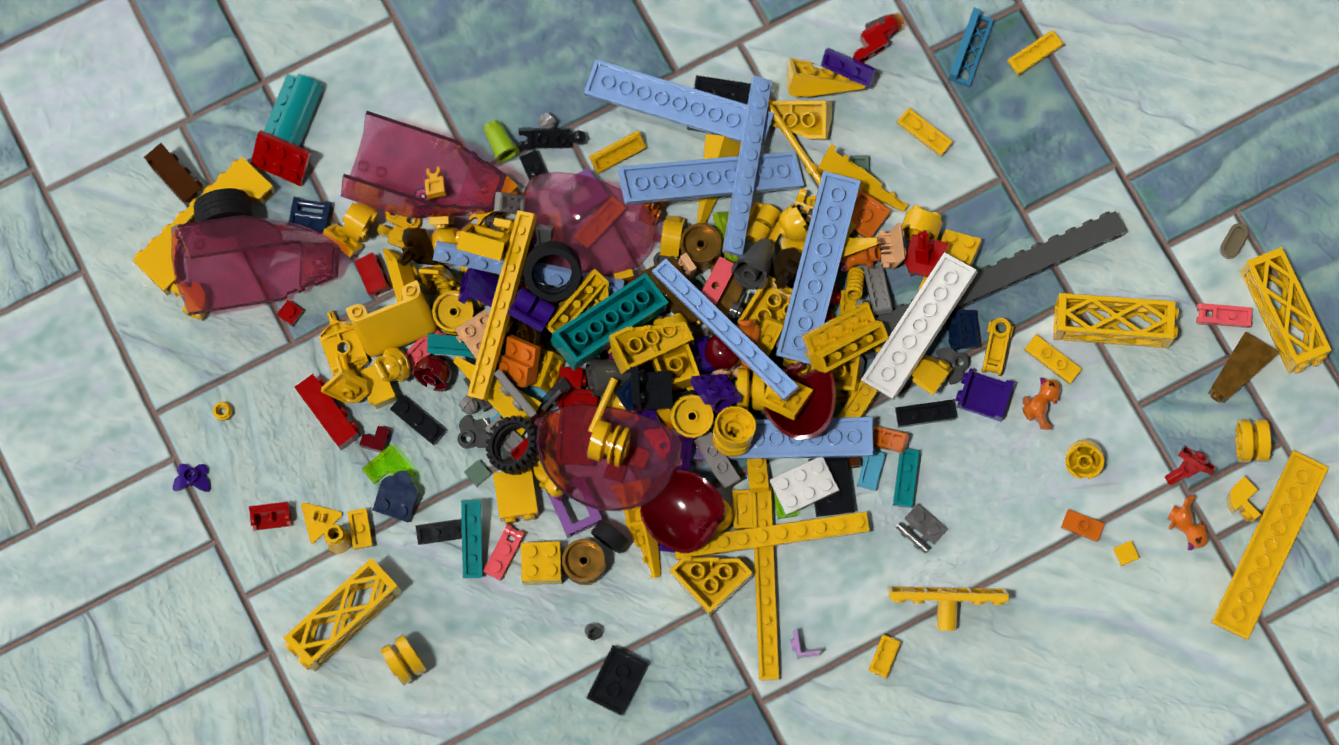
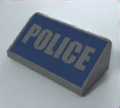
[537,377,571,415]

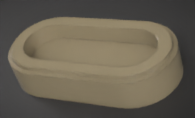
[1219,223,1249,259]

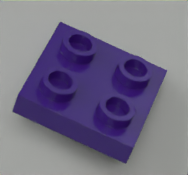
[507,287,556,332]
[690,374,742,413]

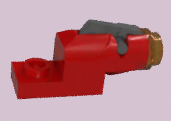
[853,12,905,63]

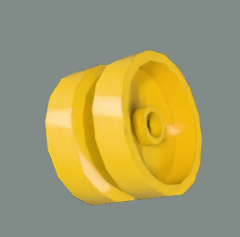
[432,290,477,336]
[735,368,765,411]
[670,394,714,438]
[1235,419,1271,463]
[380,634,427,685]

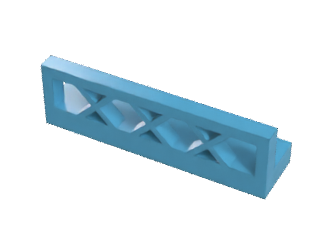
[949,8,994,87]

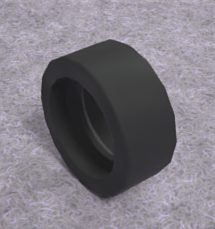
[591,520,629,554]

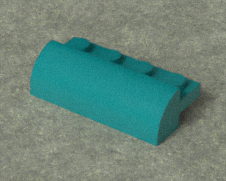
[264,74,324,147]

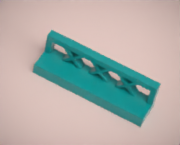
[426,334,504,357]

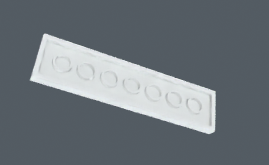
[861,252,978,400]

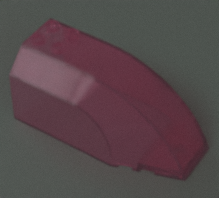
[341,111,507,218]
[171,216,340,315]

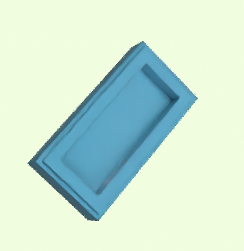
[857,450,886,491]

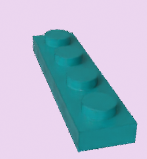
[461,499,483,578]

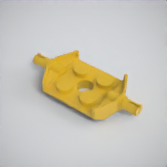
[319,311,370,376]

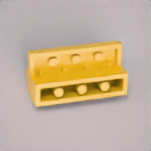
[801,302,889,373]

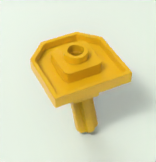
[321,355,370,403]

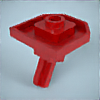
[904,230,949,278]
[1165,445,1216,485]

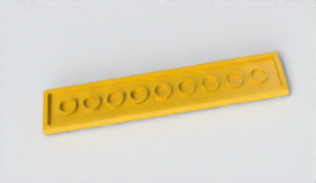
[1211,450,1329,641]

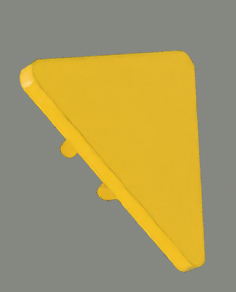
[301,503,342,544]

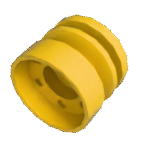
[712,406,756,457]
[587,420,631,468]

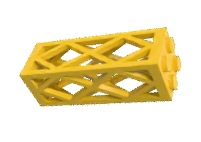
[1240,247,1332,374]
[1053,293,1179,348]
[283,557,402,672]

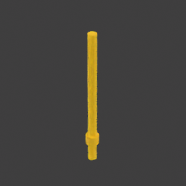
[767,100,822,185]

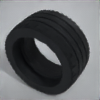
[194,188,253,238]
[524,241,582,302]

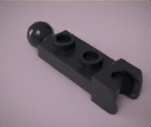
[518,127,587,149]

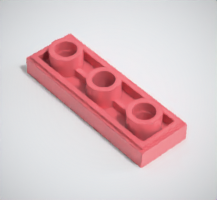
[701,257,734,306]

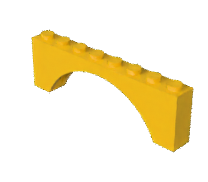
[132,157,276,296]

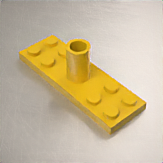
[887,586,1009,631]

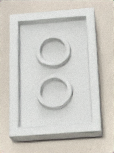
[769,458,839,516]

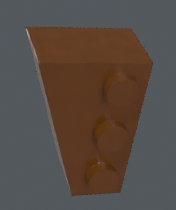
[144,143,203,208]

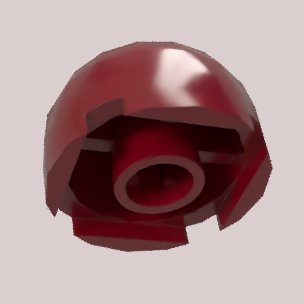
[704,334,740,371]
[412,355,452,392]

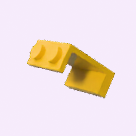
[493,468,539,524]

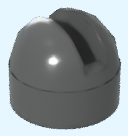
[584,623,602,640]

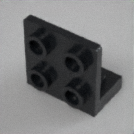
[630,366,673,412]

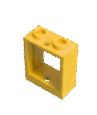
[455,223,511,261]

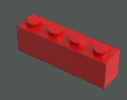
[294,374,359,451]

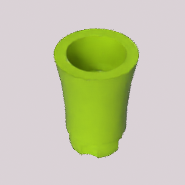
[483,120,519,163]

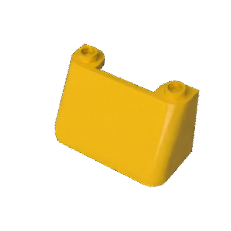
[345,280,437,357]

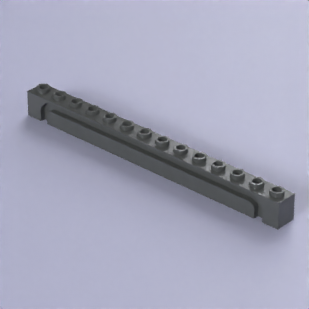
[875,211,1126,343]

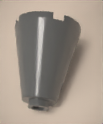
[731,238,775,290]
[585,358,639,397]

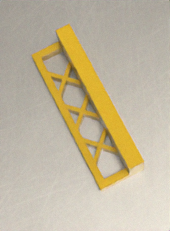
[837,381,880,418]

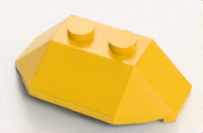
[382,248,421,302]
[545,269,609,334]

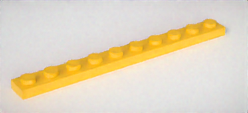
[467,210,538,401]
[752,485,779,681]
[675,512,870,560]

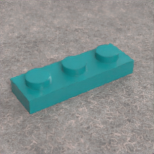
[892,448,920,508]

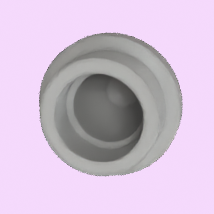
[538,111,558,128]
[458,395,479,414]

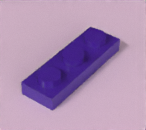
[821,48,877,88]

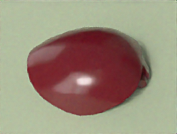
[764,362,836,440]
[640,470,725,553]

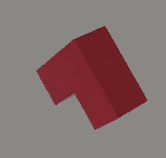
[359,426,391,454]

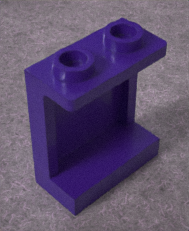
[458,268,499,307]
[955,368,1014,422]

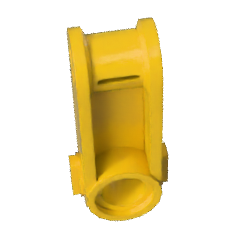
[982,318,1014,376]

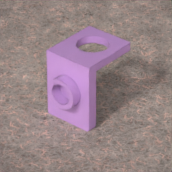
[790,630,821,659]

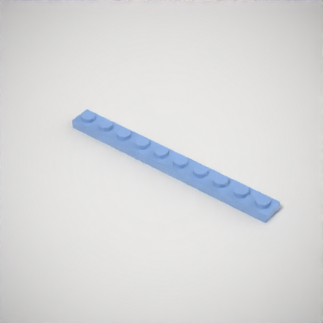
[722,75,772,257]
[433,241,624,296]
[652,259,799,402]

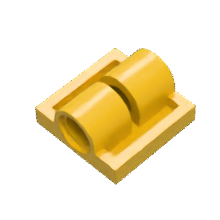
[745,201,781,246]

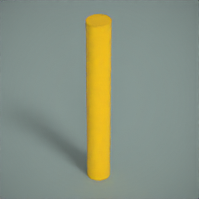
[588,377,618,432]

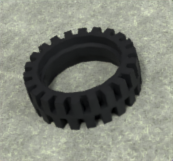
[485,416,544,475]

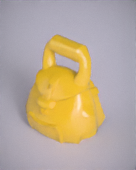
[373,347,411,382]

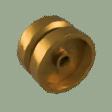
[680,223,722,271]
[562,539,606,585]

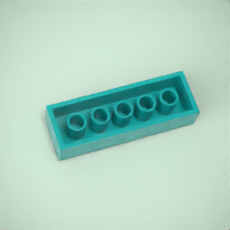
[551,273,669,371]

